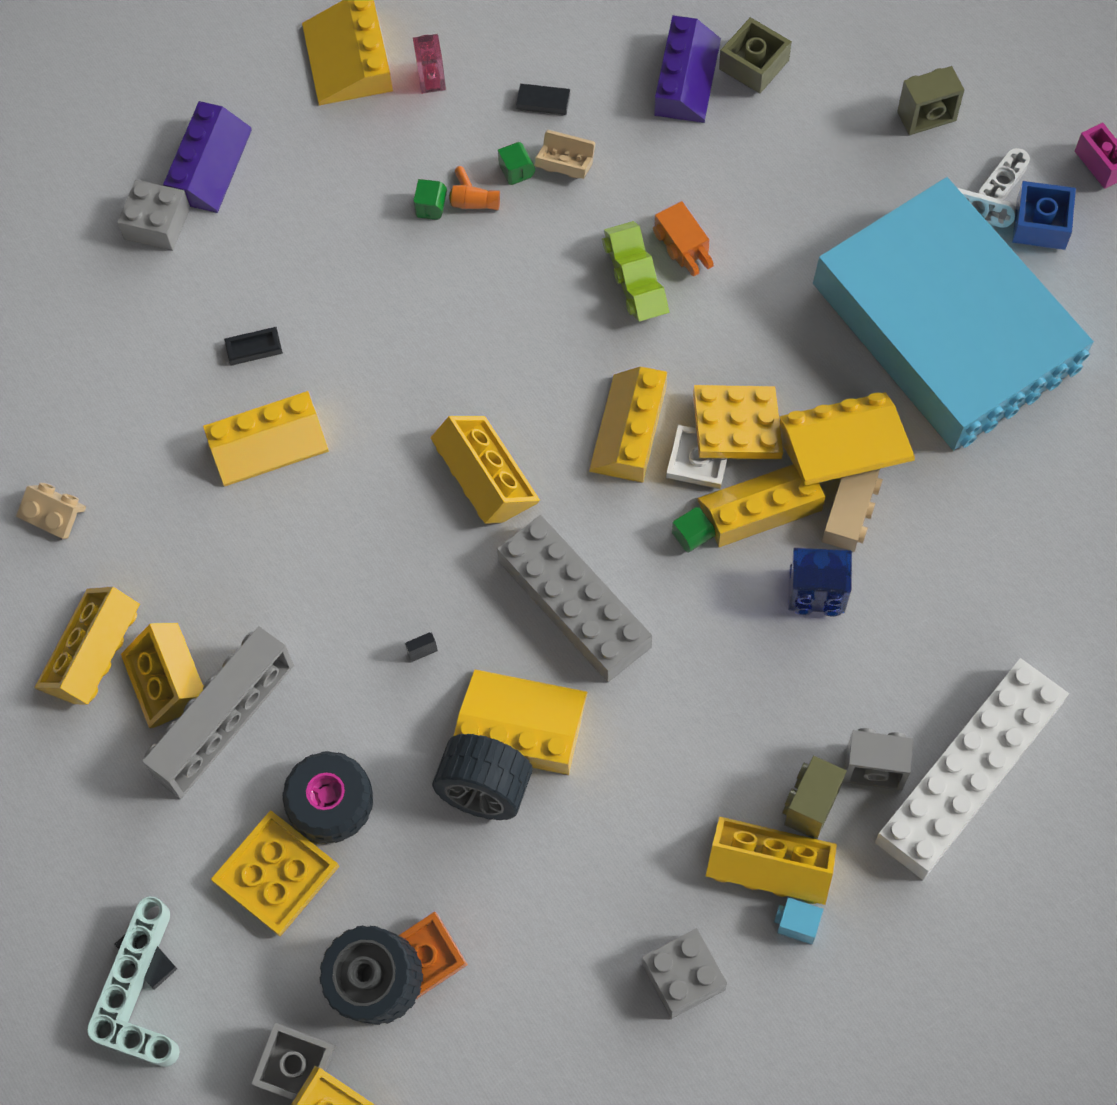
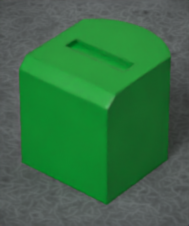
[498,142,535,185]
[413,179,447,220]
[672,507,715,553]

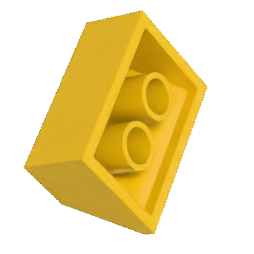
[120,623,204,728]

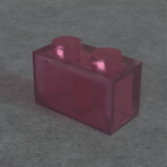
[413,34,446,94]

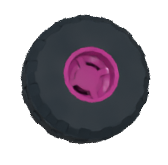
[282,751,373,844]

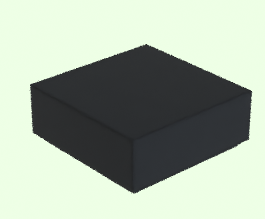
[405,632,438,662]

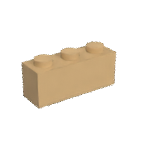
[822,469,883,552]

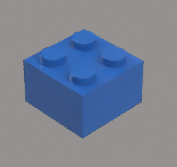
[1012,181,1076,250]

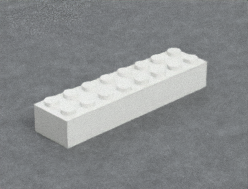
[875,658,1069,880]

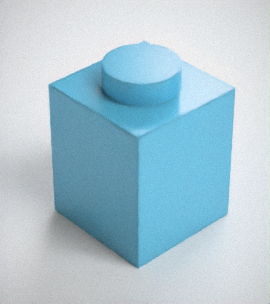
[774,897,824,944]

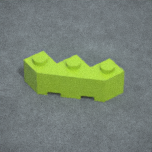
[602,221,670,322]

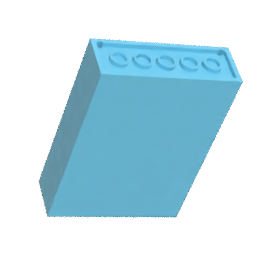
[813,177,1094,451]

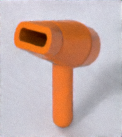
[449,166,500,211]

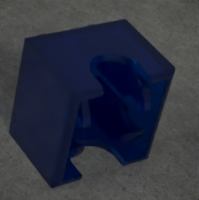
[788,548,852,617]

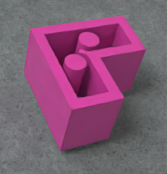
[1075,122,1117,189]

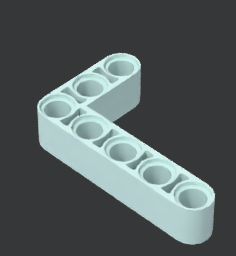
[87,896,180,1067]

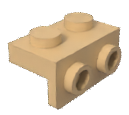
[535,130,595,179]
[16,482,86,539]

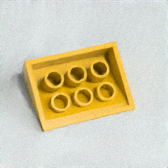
[302,0,393,106]
[779,392,915,485]
[454,669,587,775]

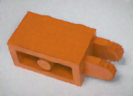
[653,201,714,276]

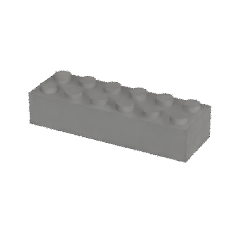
[497,515,652,682]
[142,626,294,799]

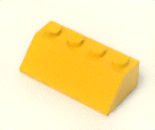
[589,366,667,483]
[203,391,329,487]
[430,416,540,524]
[698,464,825,547]
[34,587,140,705]
[706,816,837,905]

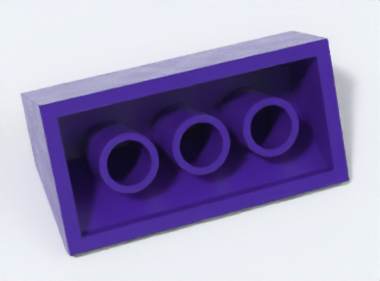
[654,15,721,123]
[163,101,252,213]

